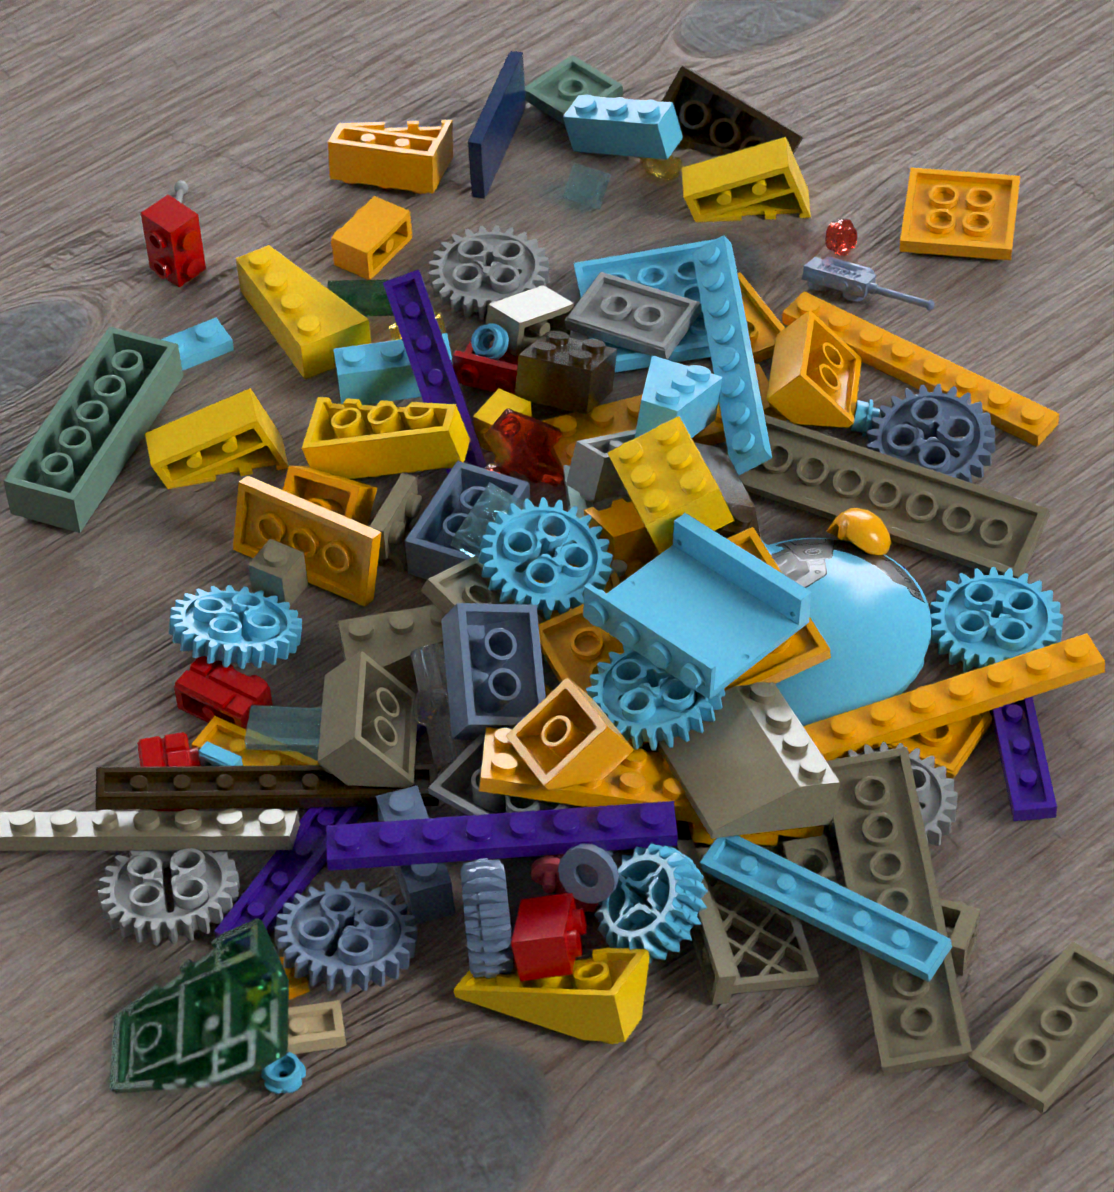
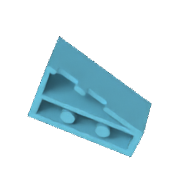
[635,355,723,438]

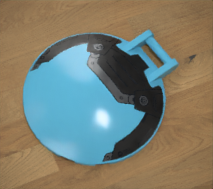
[762,538,932,726]

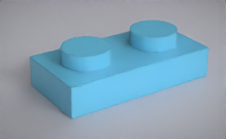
[160,318,234,371]

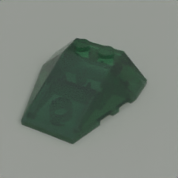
[110,918,289,1094]

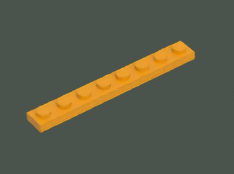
[782,291,1059,447]
[803,633,1105,761]

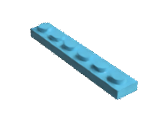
[700,835,952,982]

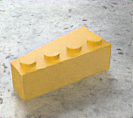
[236,245,371,379]
[301,397,470,479]

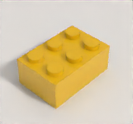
[607,416,734,554]

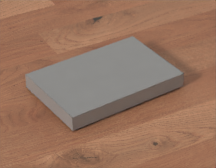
[565,272,701,360]

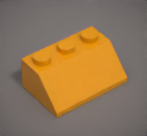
[766,310,862,428]

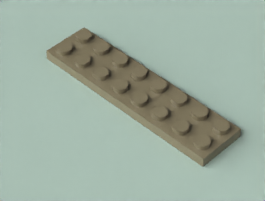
[739,414,1050,579]
[826,747,972,1076]

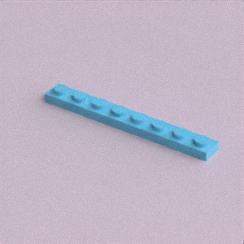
[692,235,772,475]

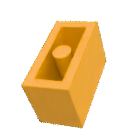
[331,196,413,281]

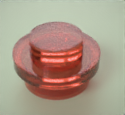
[825,219,857,256]

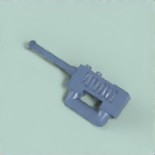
[802,257,934,311]

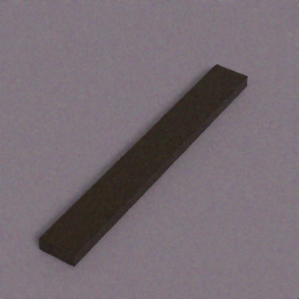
[95,764,439,810]

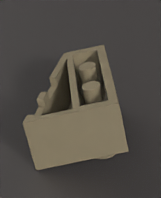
[338,605,446,685]

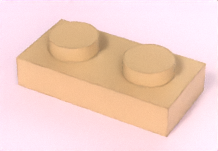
[251,1000,347,1060]

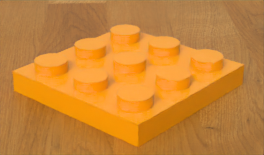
[900,167,1020,260]

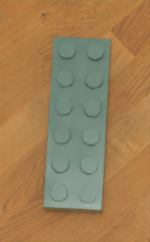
[3,327,183,533]

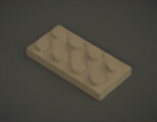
[968,941,1114,1114]

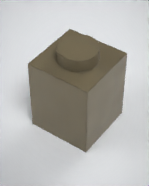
[248,539,308,607]

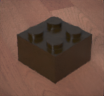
[515,331,617,414]

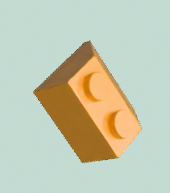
[283,465,377,526]
[505,677,634,790]

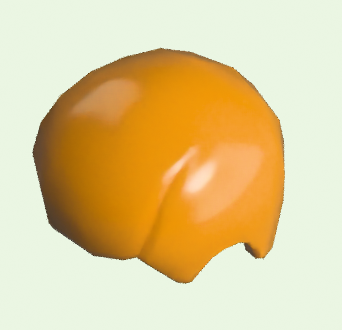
[826,508,891,555]

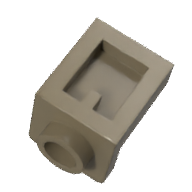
[940,898,981,976]

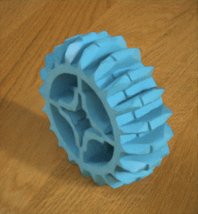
[594,843,708,963]

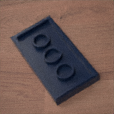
[468,51,526,199]

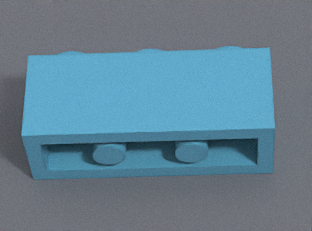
[563,95,683,160]
[334,333,453,405]

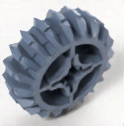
[460,858,514,979]

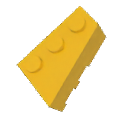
[682,137,811,223]
[145,388,289,489]

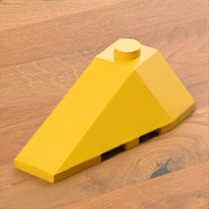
[453,948,650,1044]

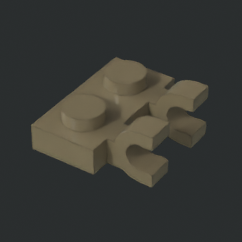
[369,473,422,573]

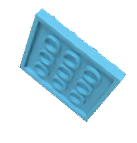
[574,239,715,373]

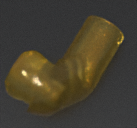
[639,155,683,181]

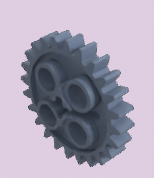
[867,384,995,483]
[274,881,417,993]

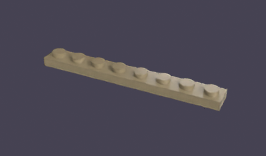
[0,809,300,851]

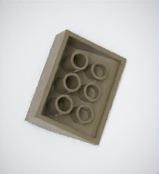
[657,682,840,839]

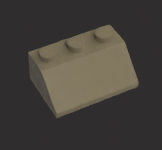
[317,650,419,788]

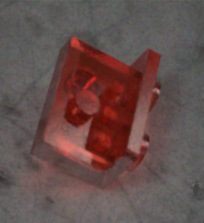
[483,408,564,487]

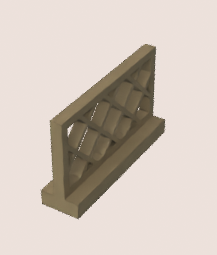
[674,839,819,1005]

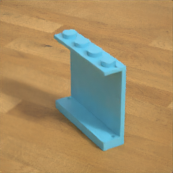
[583,513,812,700]

